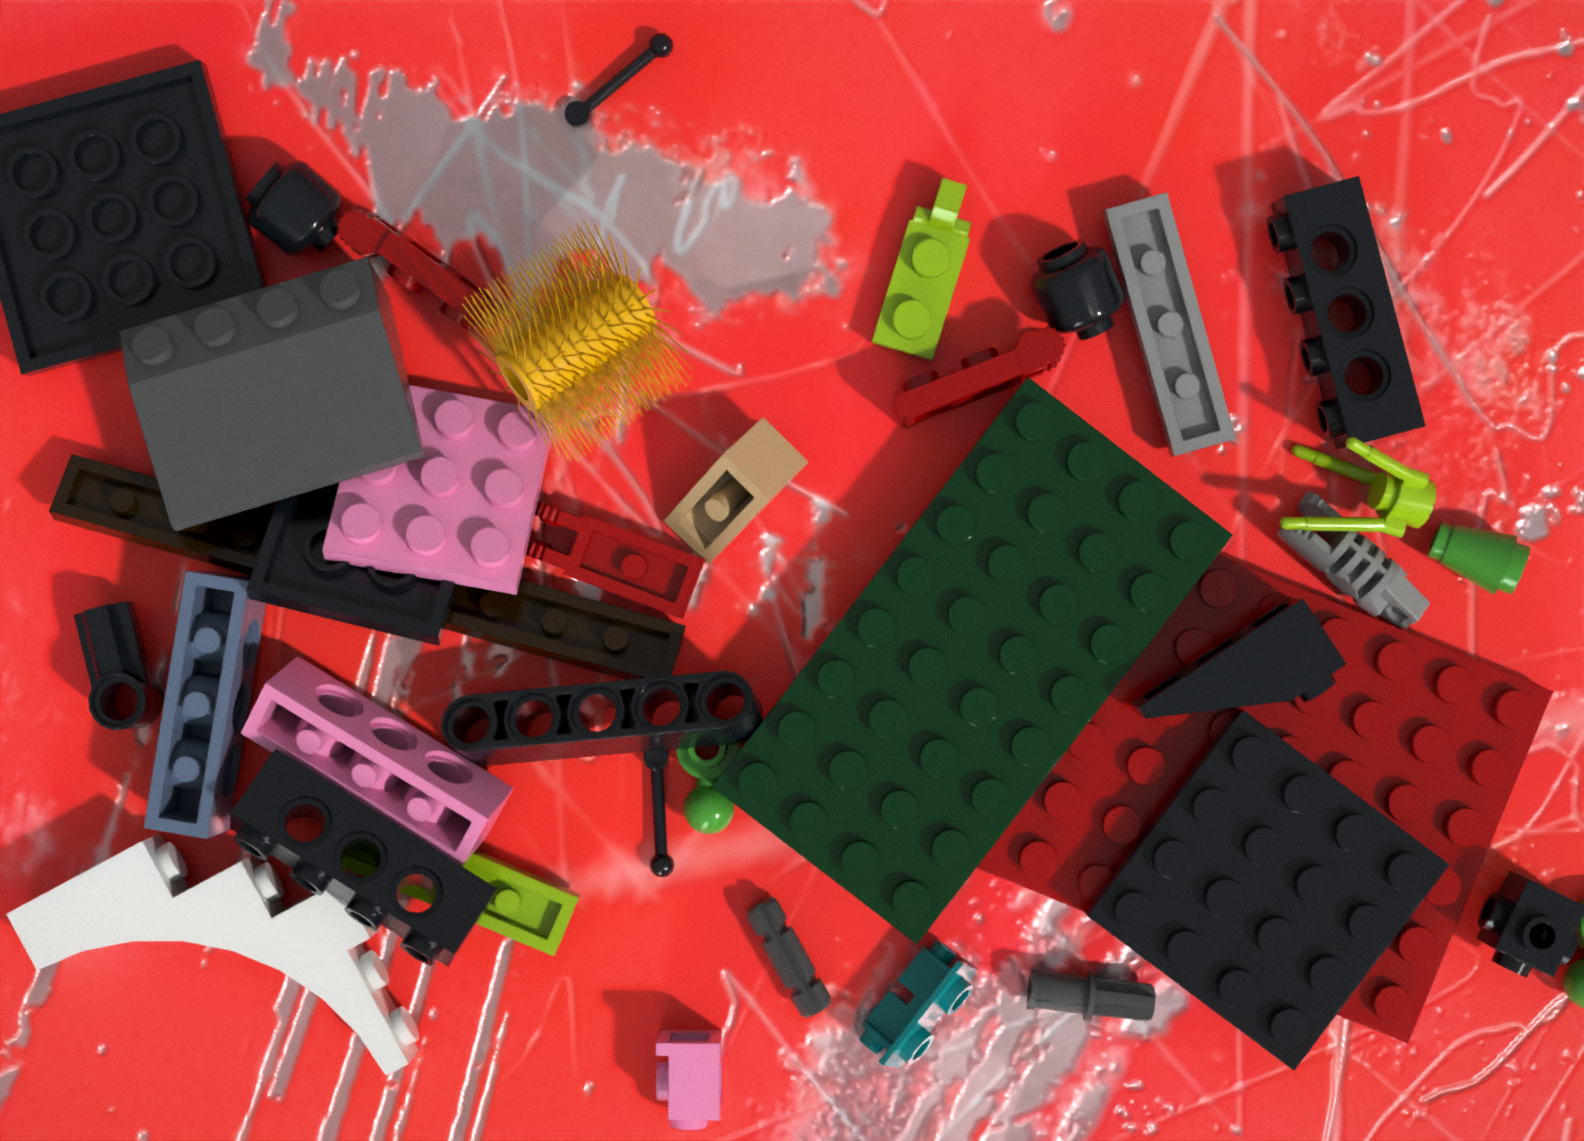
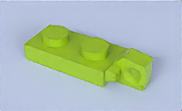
[871,178,972,362]

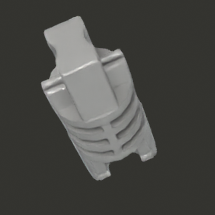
[1277,491,1430,629]

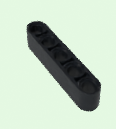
[441,671,763,766]

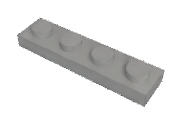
[1102,192,1236,457]

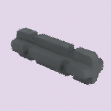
[747,897,831,1018]

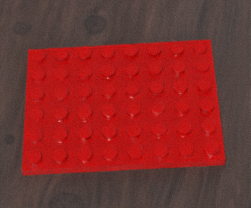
[977,555,1553,1044]

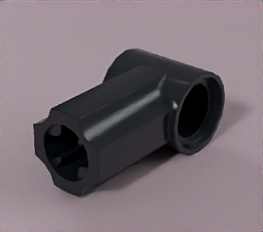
[74,601,163,730]

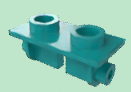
[859,939,978,1068]

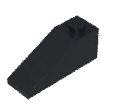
[1130,597,1346,718]

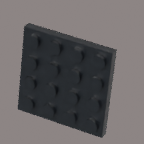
[0,60,267,376]
[1085,708,1449,1070]

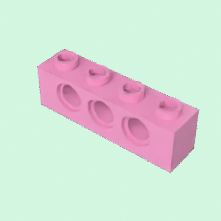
[241,656,514,866]

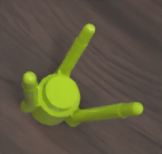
[1279,437,1436,538]

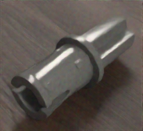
[1027,969,1156,1022]

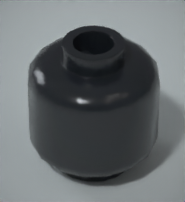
[245,160,343,256]
[1031,239,1125,340]

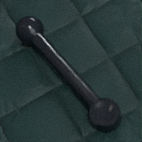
[564,33,674,128]
[643,750,675,878]

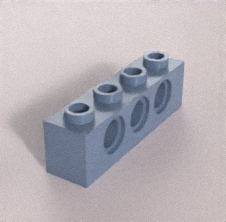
[144,571,266,839]

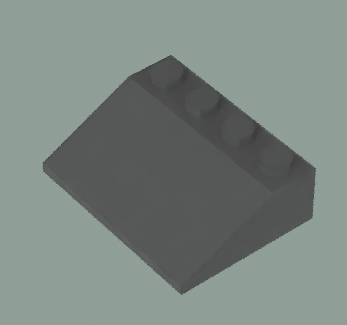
[119,257,425,531]

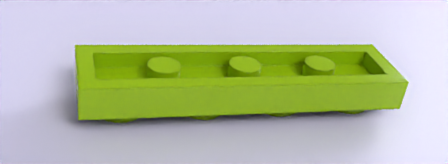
[341,850,581,956]

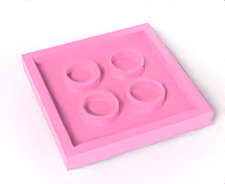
[322,385,555,595]

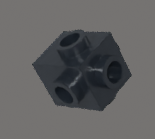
[1476,870,1584,978]

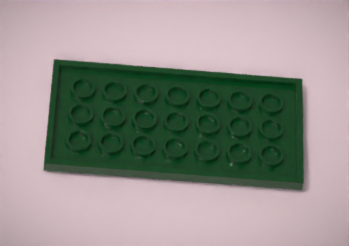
[712,377,1233,944]

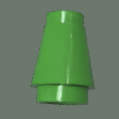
[1427,521,1530,595]

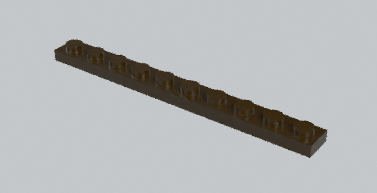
[49,454,686,680]

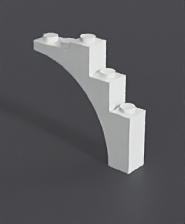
[6,833,419,1076]

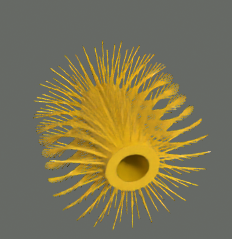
[462,221,692,462]

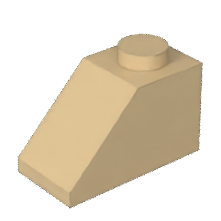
[663,417,809,565]

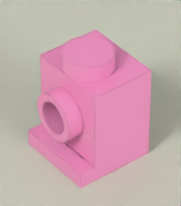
[656,1030,722,1130]

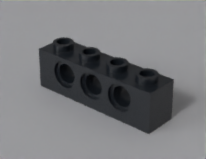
[1267,176,1426,449]
[230,749,497,967]

